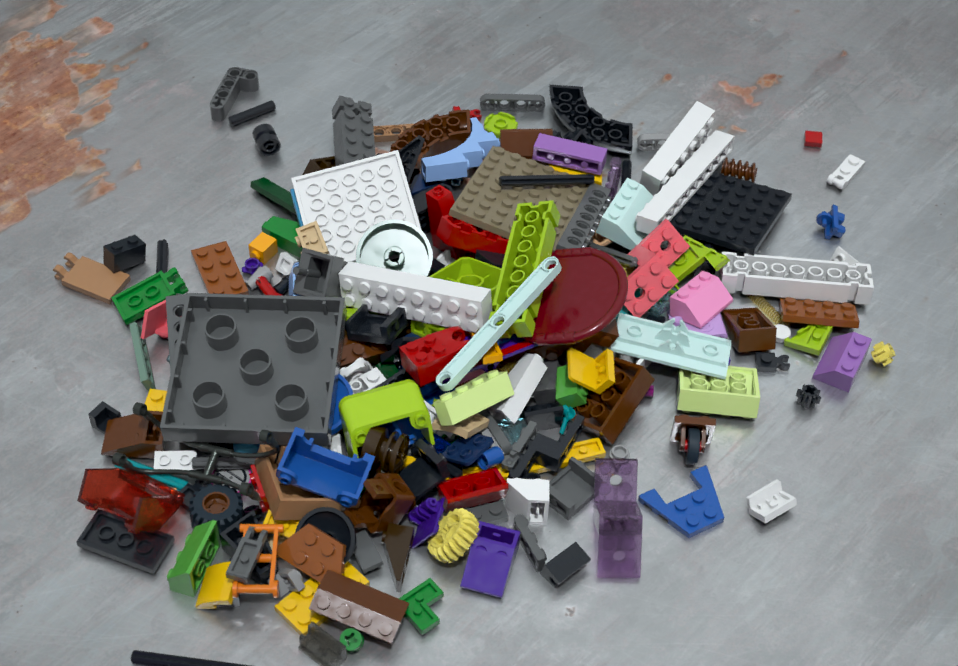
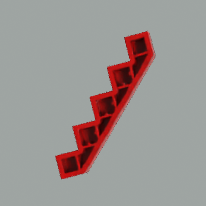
[436,215,509,254]

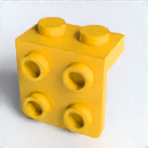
[567,348,615,395]

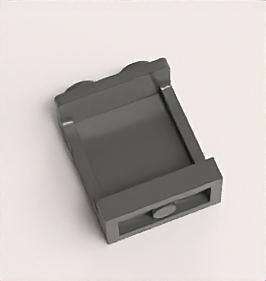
[549,457,603,520]

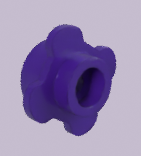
[242,258,263,275]

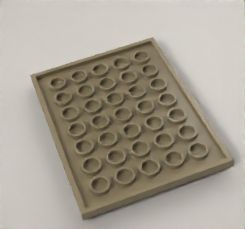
[449,146,590,252]

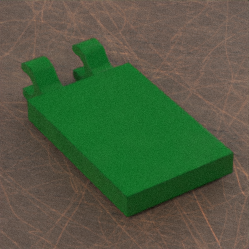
[111,267,189,325]

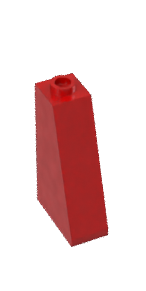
[425,185,470,260]

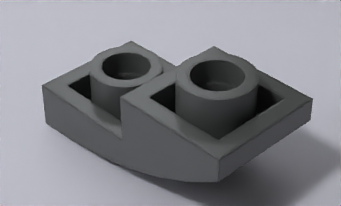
[353,529,383,573]

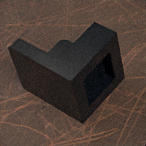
[88,401,121,435]

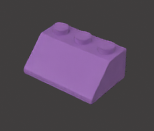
[812,332,872,393]

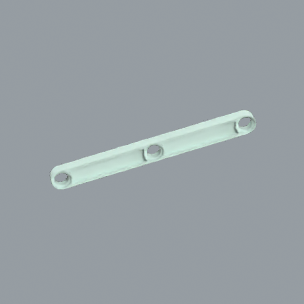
[436,256,562,391]

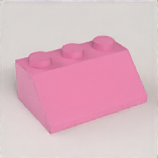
[670,271,733,328]

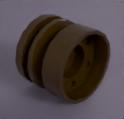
[360,426,409,474]

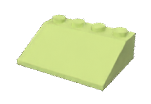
[677,366,760,419]

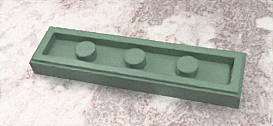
[129,322,156,392]

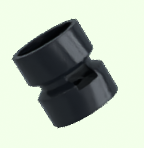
[252,124,281,156]

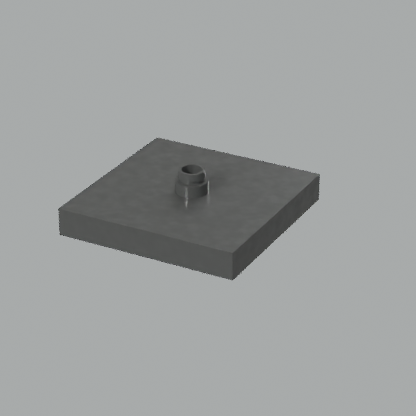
[160,293,347,447]

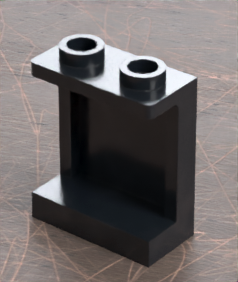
[345,304,408,345]

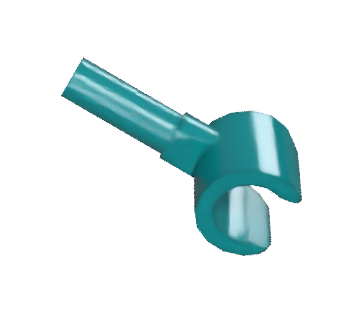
[559,405,576,434]

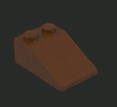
[721,307,777,354]

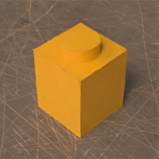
[248,232,278,265]

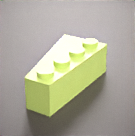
[433,370,514,426]

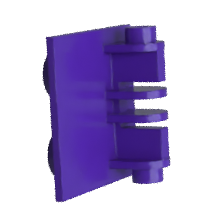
[408,497,445,549]

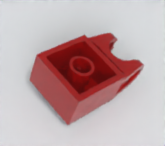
[399,326,470,387]

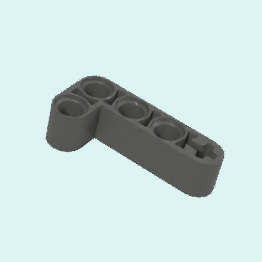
[210,67,259,122]

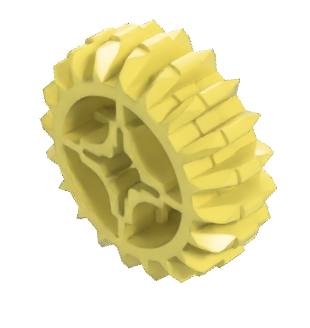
[427,508,479,564]

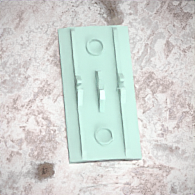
[610,313,731,379]

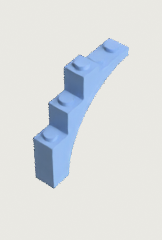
[421,117,500,182]

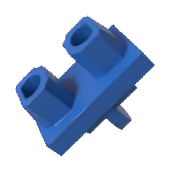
[816,204,845,240]

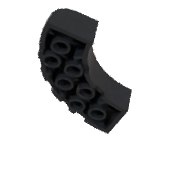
[549,85,633,155]

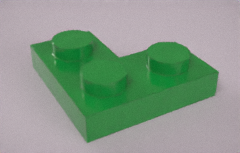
[398,578,444,635]

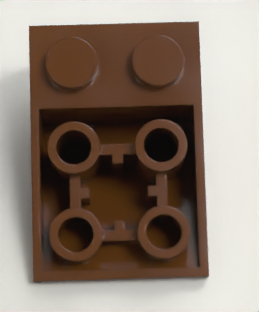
[101,410,167,459]

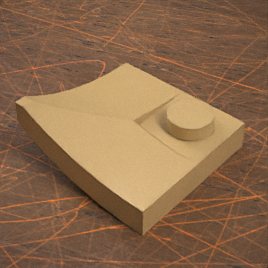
[432,413,490,439]

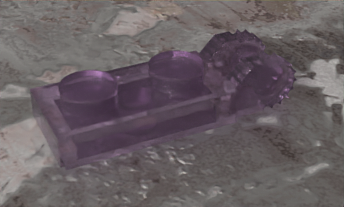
[605,157,621,201]

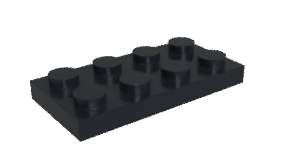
[76,509,175,574]

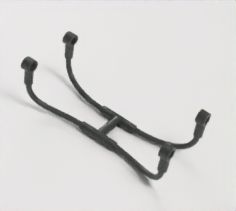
[112,402,279,501]

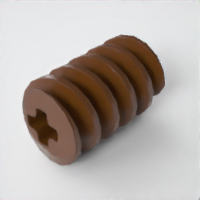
[721,157,758,183]

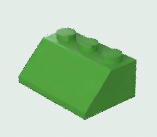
[167,520,221,598]

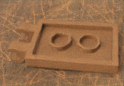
[53,252,131,304]

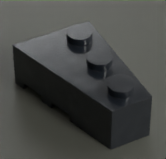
[220,510,279,585]

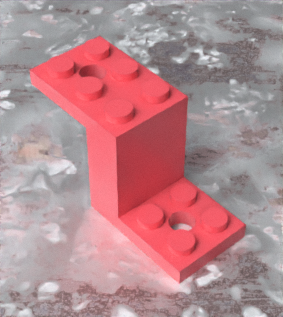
[624,219,690,318]

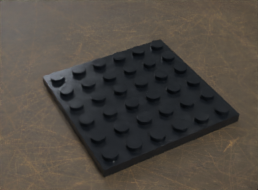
[670,171,792,256]

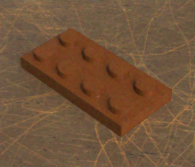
[191,241,249,295]
[779,297,860,328]

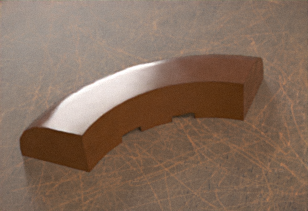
[390,109,471,184]

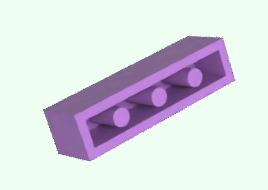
[533,133,607,175]

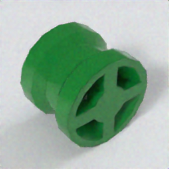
[340,628,364,652]

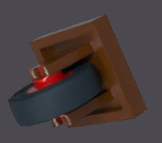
[670,414,716,465]

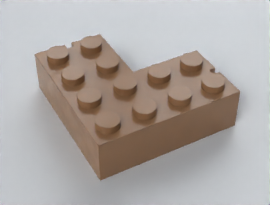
[254,444,361,520]

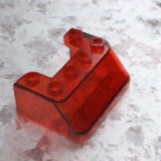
[77,468,185,534]

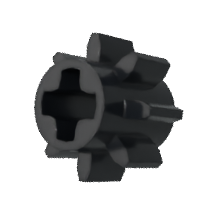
[796,384,821,408]

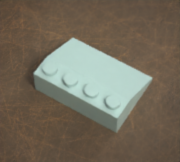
[596,178,653,250]

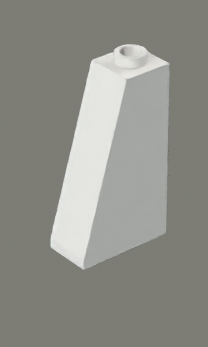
[487,353,548,424]

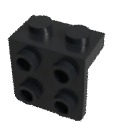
[399,438,450,499]

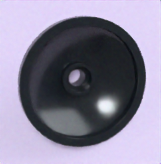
[295,507,357,564]

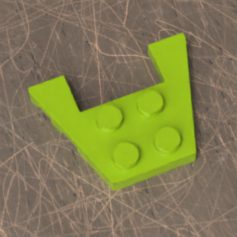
[667,235,730,303]

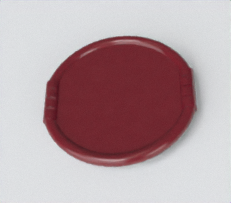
[521,247,628,346]

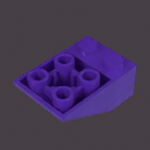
[460,521,520,598]

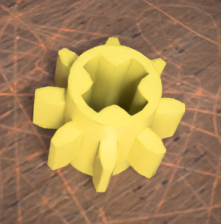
[871,341,896,366]

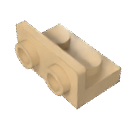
[295,221,330,254]

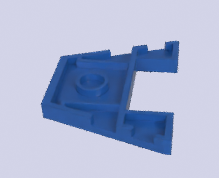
[638,465,725,538]

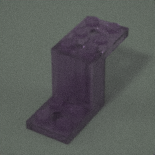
[593,458,643,578]

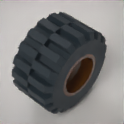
[189,483,244,541]

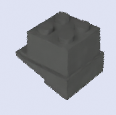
[293,248,348,297]

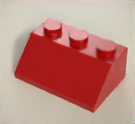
[437,468,509,513]

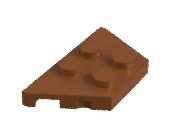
[277,524,346,583]

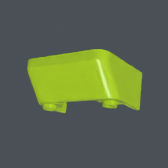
[338,379,435,458]

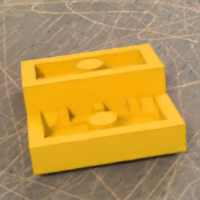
[195,562,233,609]

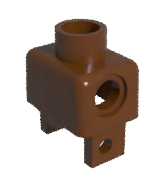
[344,473,415,534]

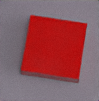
[804,130,822,148]

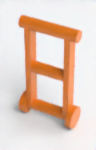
[232,524,284,598]

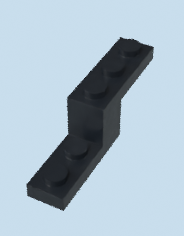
[508,414,585,479]

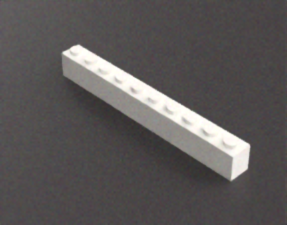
[635,130,735,234]

